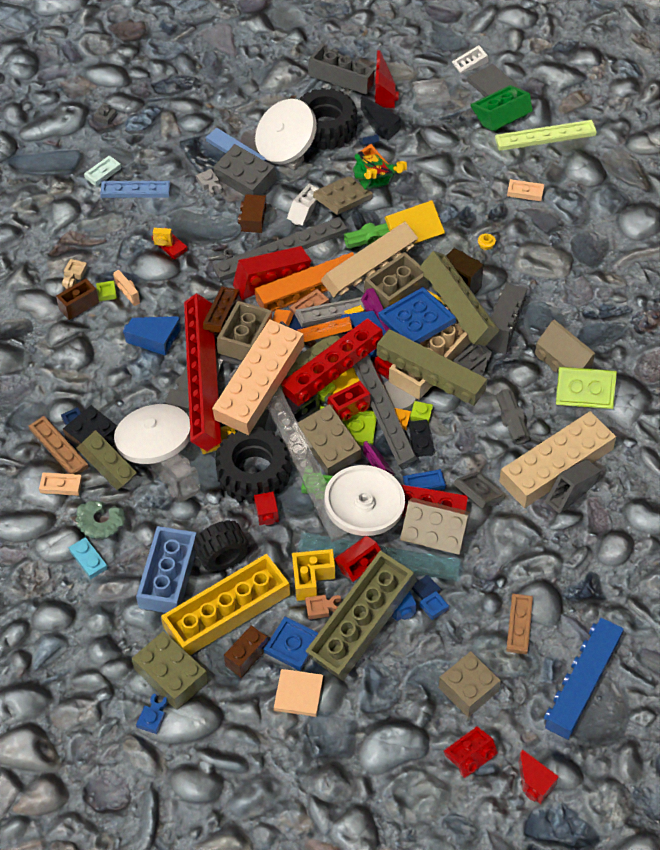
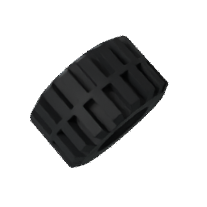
[193,520,250,572]

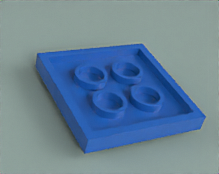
[378,287,456,344]

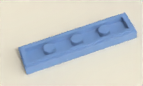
[206,128,267,162]
[100,181,170,198]

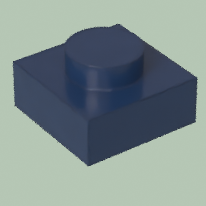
[358,134,380,147]

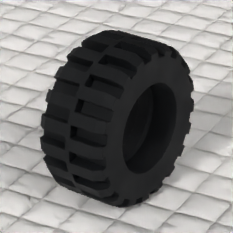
[299,88,357,150]
[215,427,291,503]

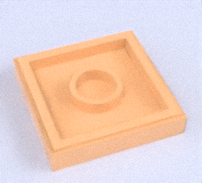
[274,669,323,717]

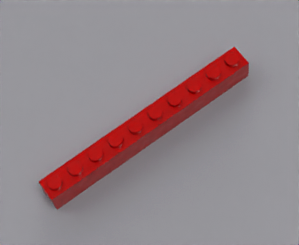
[184,293,221,452]

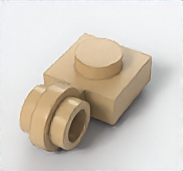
[62,259,87,290]

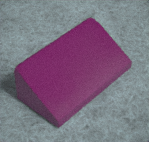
[363,441,395,476]

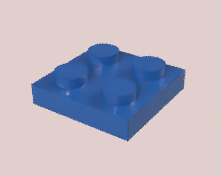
[264,617,318,671]

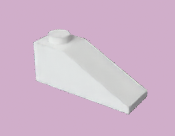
[287,184,320,226]

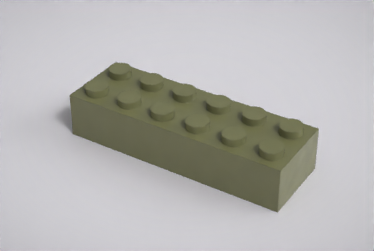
[306,550,417,681]

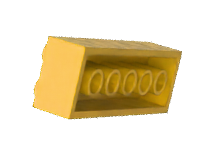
[161,554,290,655]

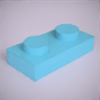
[68,537,108,580]

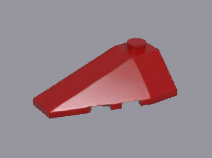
[375,50,398,108]

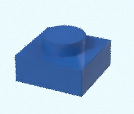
[420,591,449,620]

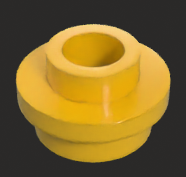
[478,234,496,250]

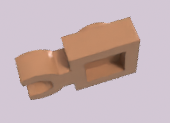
[305,595,341,620]

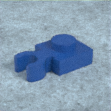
[136,694,167,734]

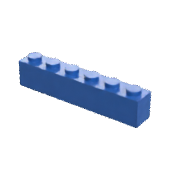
[544,618,624,740]

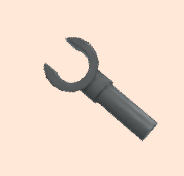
[208,248,233,261]

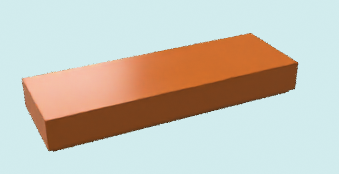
[297,317,352,342]

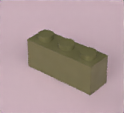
[76,430,137,490]

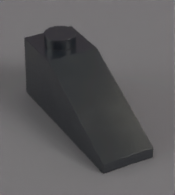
[360,95,401,141]

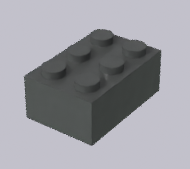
[213,144,277,196]

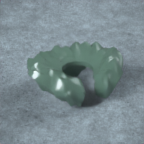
[75,500,125,540]

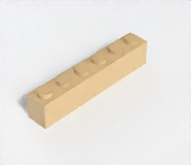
[321,222,418,297]

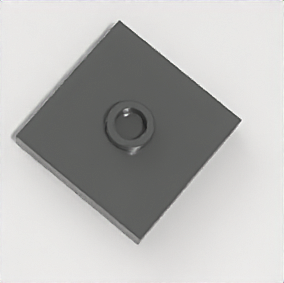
[453,471,506,509]

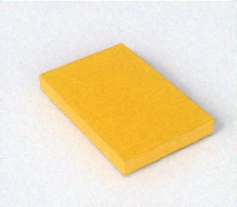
[384,200,445,244]

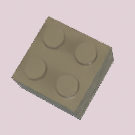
[439,651,501,717]

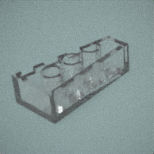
[150,452,201,503]

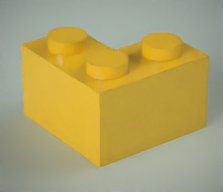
[292,549,335,601]

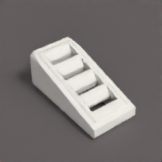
[452,46,489,74]

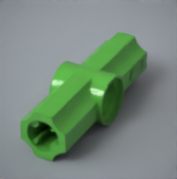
[344,223,390,248]

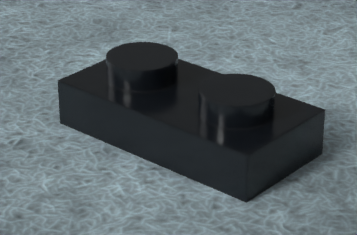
[408,420,434,457]

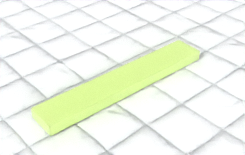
[495,120,597,151]

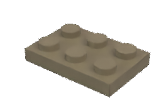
[313,176,373,215]

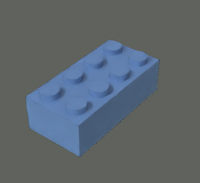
[136,526,197,613]

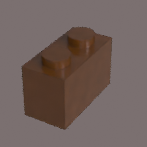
[238,194,267,233]
[56,278,99,320]
[224,625,268,678]

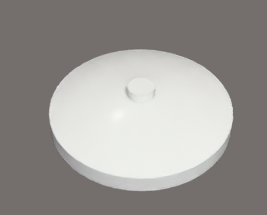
[255,99,316,164]
[114,404,190,464]
[324,465,405,536]

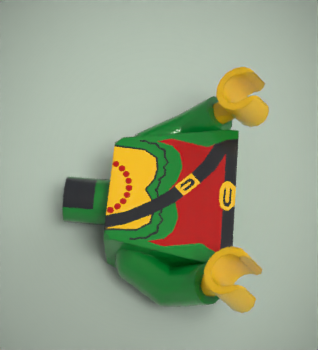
[353,151,407,190]

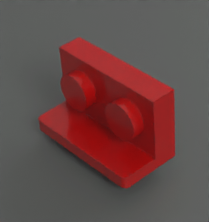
[444,726,498,778]

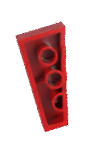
[233,246,311,300]

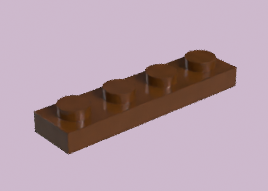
[203,286,239,332]

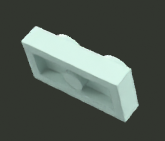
[84,156,121,187]

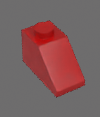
[518,750,559,804]

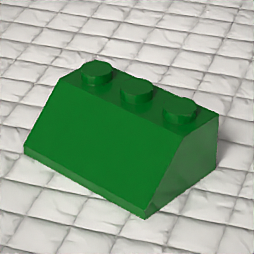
[470,85,533,131]

